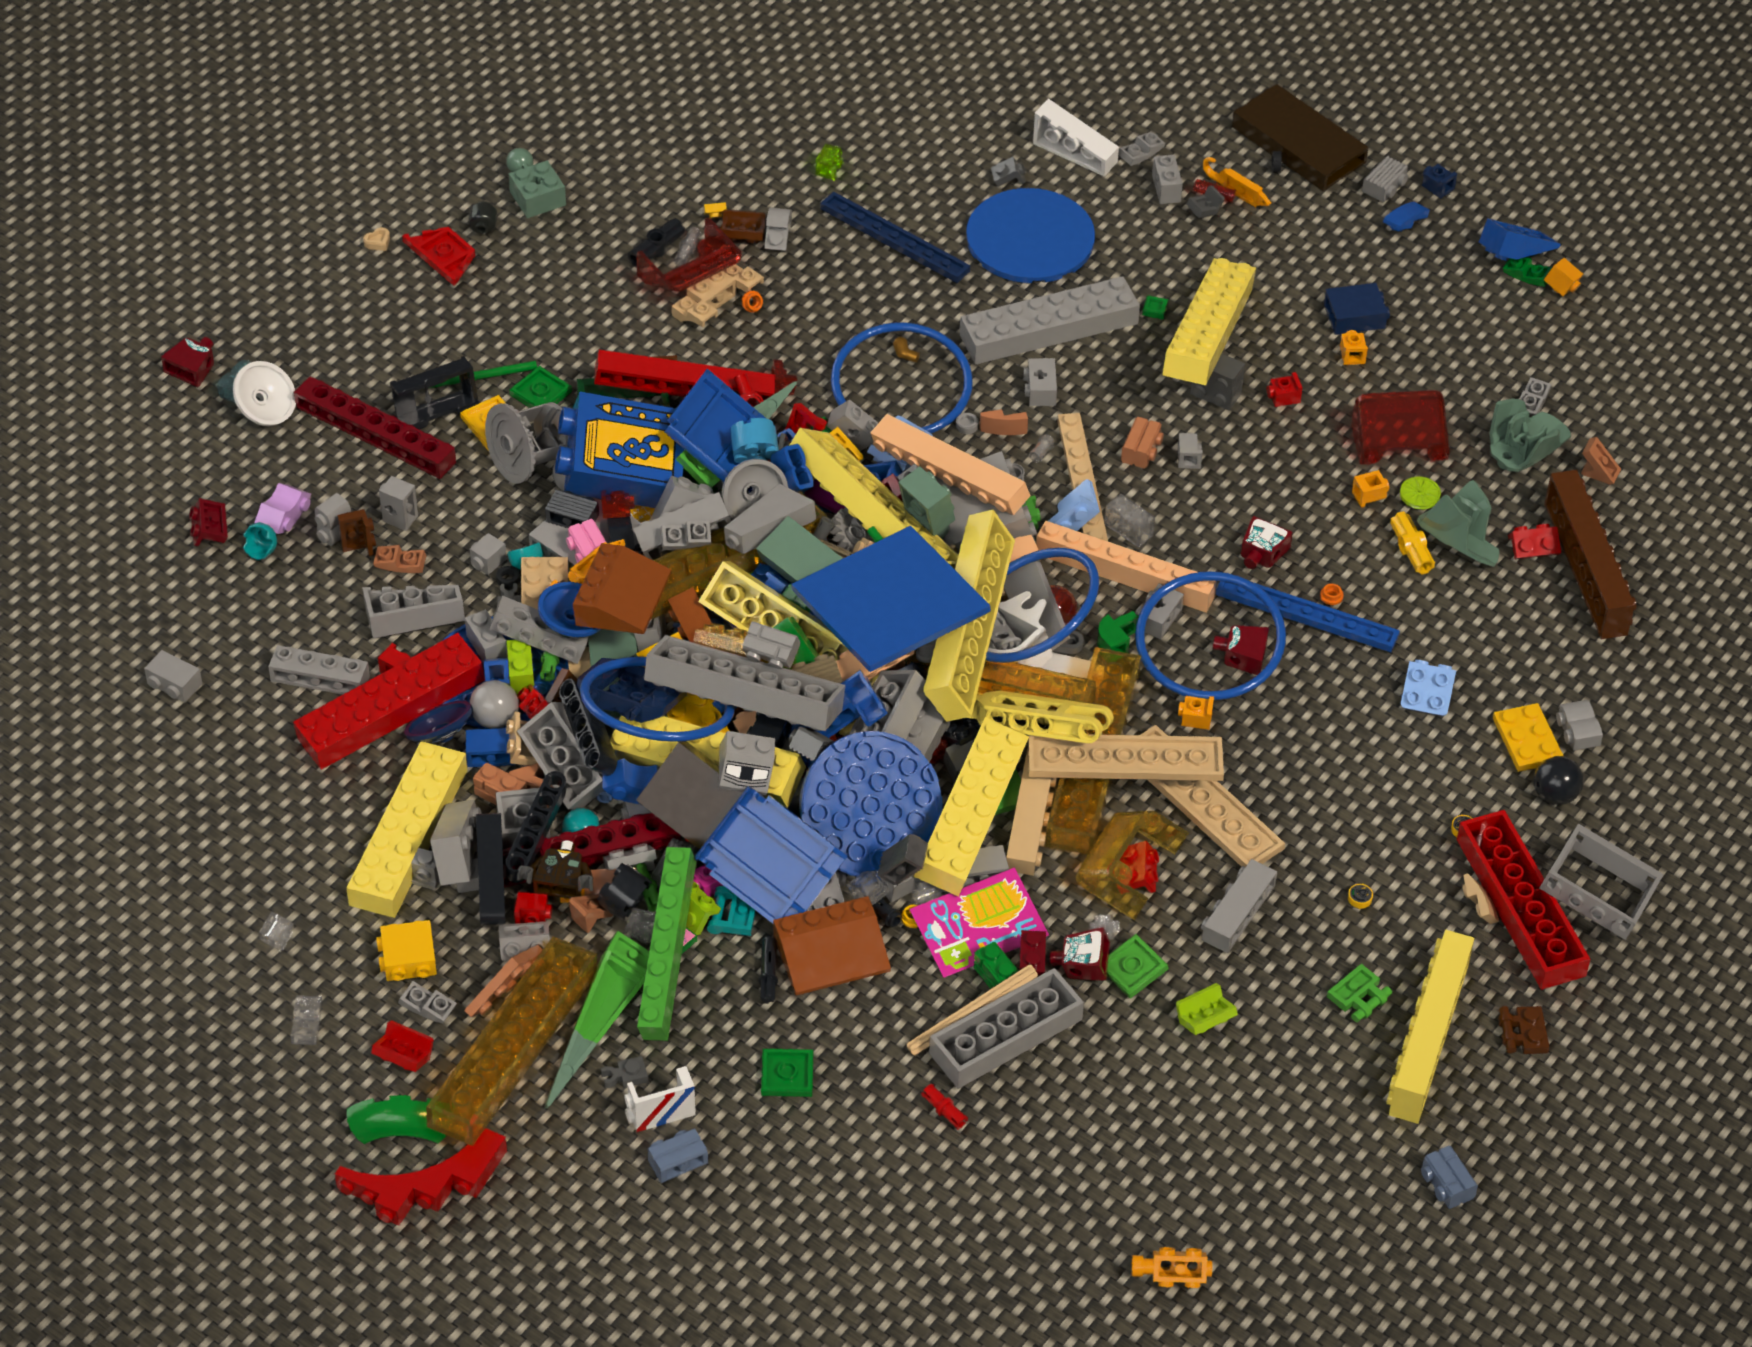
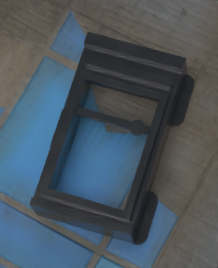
[390,356,479,430]

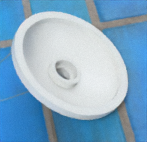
[233,361,296,426]

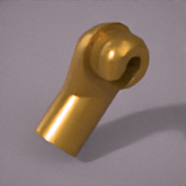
[893,337,920,363]

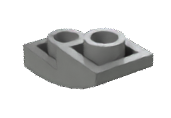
[1118,132,1165,166]
[1520,377,1551,416]
[660,521,711,550]
[398,981,457,1024]

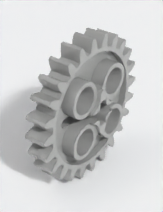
[830,507,875,552]

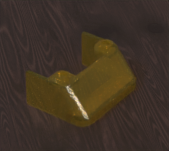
[1076,811,1189,920]

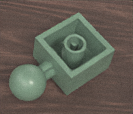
[506,148,566,218]
[898,466,955,539]

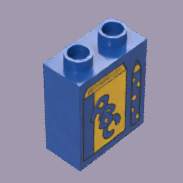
[555,392,684,508]

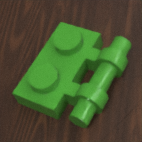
[1327,964,1392,1022]

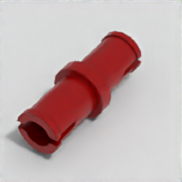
[921,1084,968,1130]

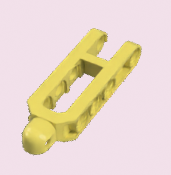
[967,691,1114,743]

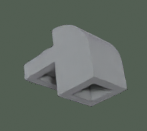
[765,207,792,252]

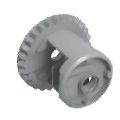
[485,402,568,484]

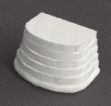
[988,591,1054,678]

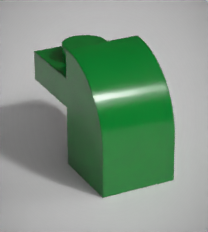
[1097,611,1138,663]

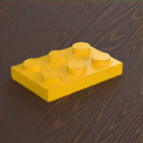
[1493,703,1563,772]

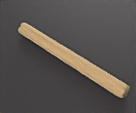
[906,965,1038,1056]

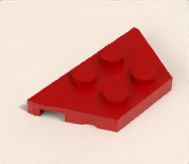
[402,227,476,286]

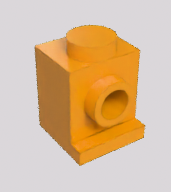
[1340,330,1368,365]
[1352,470,1389,508]
[1178,696,1214,730]

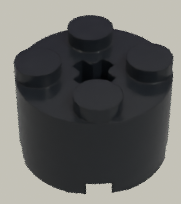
[597,863,652,922]

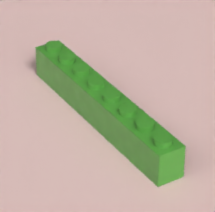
[637,847,696,1041]

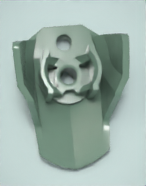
[1489,398,1571,472]
[1417,480,1499,567]

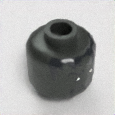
[468,201,497,234]

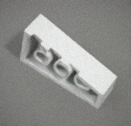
[1033,99,1119,177]

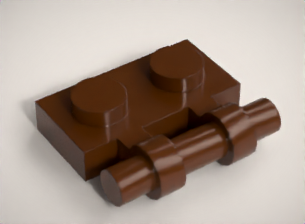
[1498,1006,1550,1054]

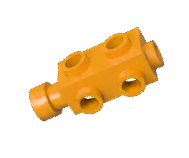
[1131,1247,1212,1288]

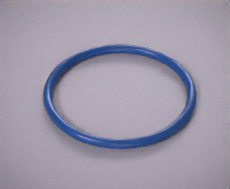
[831,323,973,433]
[986,548,1099,663]
[1135,571,1286,700]
[580,657,735,741]

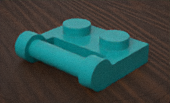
[707,886,756,936]

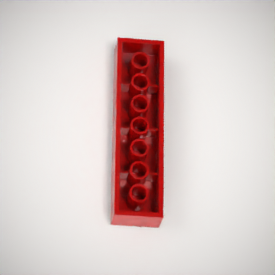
[293,633,485,770]
[1457,810,1591,990]

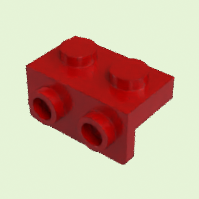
[1508,524,1561,560]
[1118,840,1159,893]
[371,1020,434,1072]

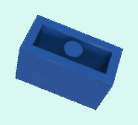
[466,728,516,767]

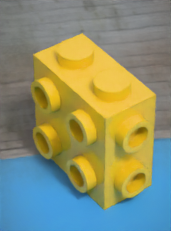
[376,920,437,981]

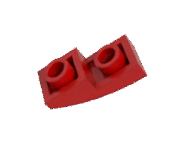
[517,684,550,719]

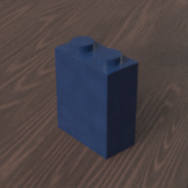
[1324,283,1390,335]

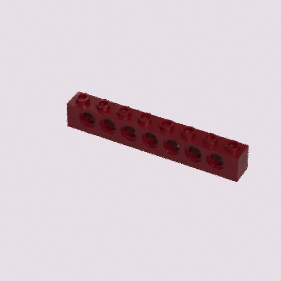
[294,376,456,479]
[503,813,681,888]

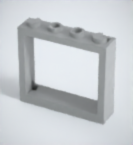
[1539,824,1664,940]

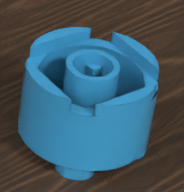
[730,418,779,463]

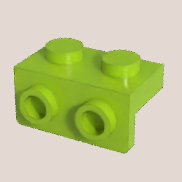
[686,881,721,935]
[1176,983,1238,1035]

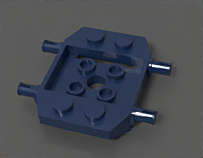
[577,656,687,723]

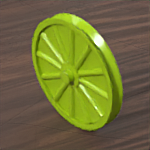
[1400,476,1441,510]

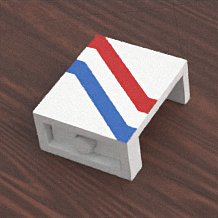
[624,1066,695,1132]

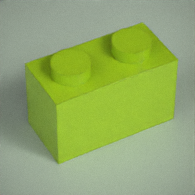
[507,640,534,694]

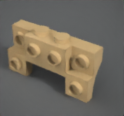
[671,262,764,327]

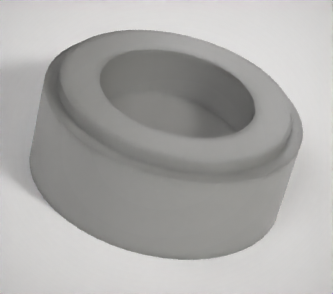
[956,413,978,434]

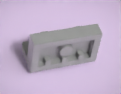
[499,921,551,960]

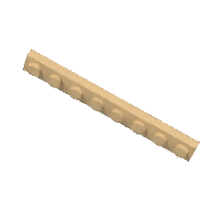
[1057,413,1108,541]

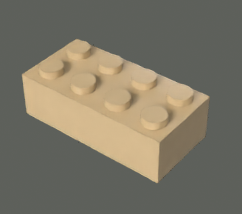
[521,557,568,609]

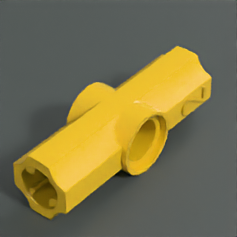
[1390,511,1435,575]

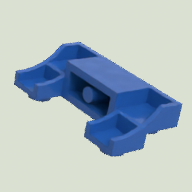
[788,670,888,768]

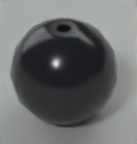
[1533,756,1583,805]

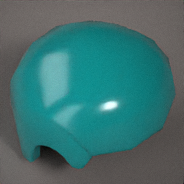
[243,522,277,560]
[508,542,543,570]
[562,808,600,833]

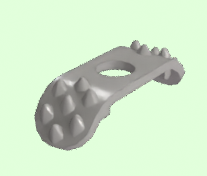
[991,609,1022,650]

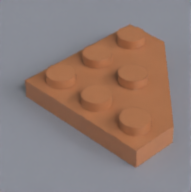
[464,945,545,1017]

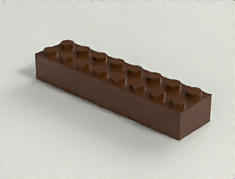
[1544,470,1636,639]

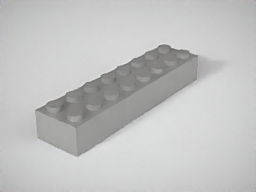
[960,276,1140,365]
[644,635,846,731]

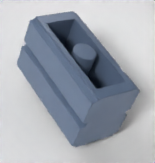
[647,1129,708,1183]
[1421,1145,1478,1209]

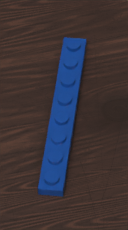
[1216,581,1400,652]

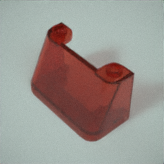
[1351,390,1450,464]

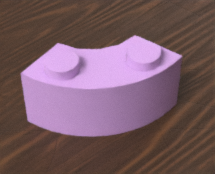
[254,483,311,534]

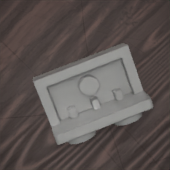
[602,844,657,871]

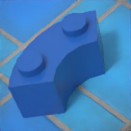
[602,758,659,804]

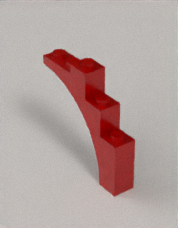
[335,1127,507,1226]

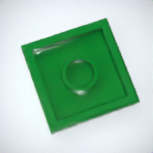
[509,366,572,408]
[761,1049,814,1097]

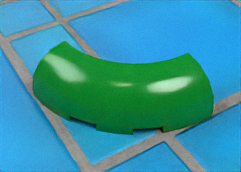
[346,1095,457,1144]

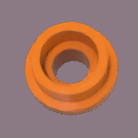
[742,291,763,313]
[1320,584,1344,605]

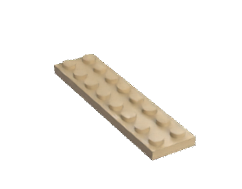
[1140,725,1285,867]
[1028,734,1224,781]

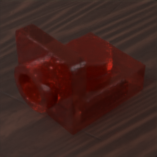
[770,359,797,395]

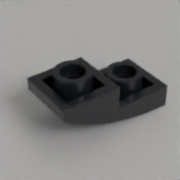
[607,516,635,551]

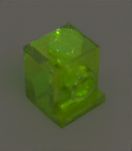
[816,143,843,181]

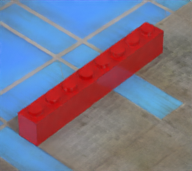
[594,350,775,407]

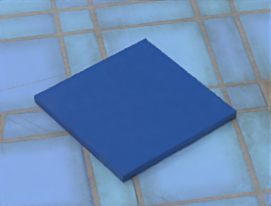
[791,525,991,672]

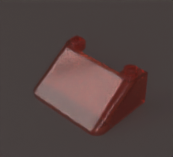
[637,217,742,292]

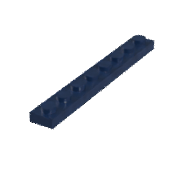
[820,191,971,283]

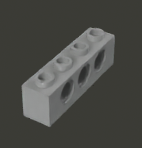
[490,596,589,664]

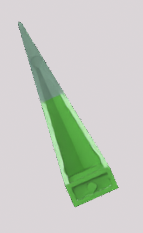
[676,382,797,488]
[545,931,649,1109]

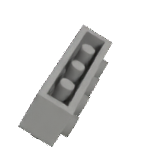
[268,645,370,695]
[1201,859,1277,953]

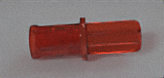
[1193,179,1236,203]

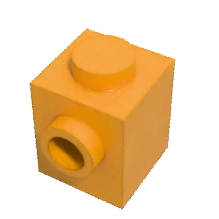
[1544,258,1584,296]

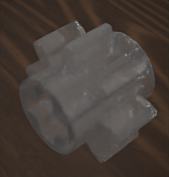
[911,880,942,905]
[1089,914,1120,940]

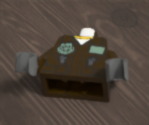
[517,841,594,899]

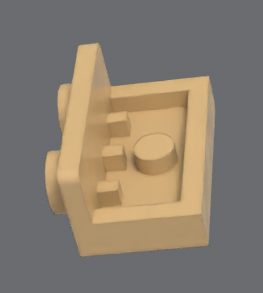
[506,712,537,766]

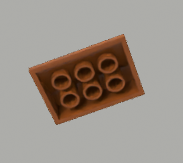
[573,543,672,634]
[773,896,891,996]

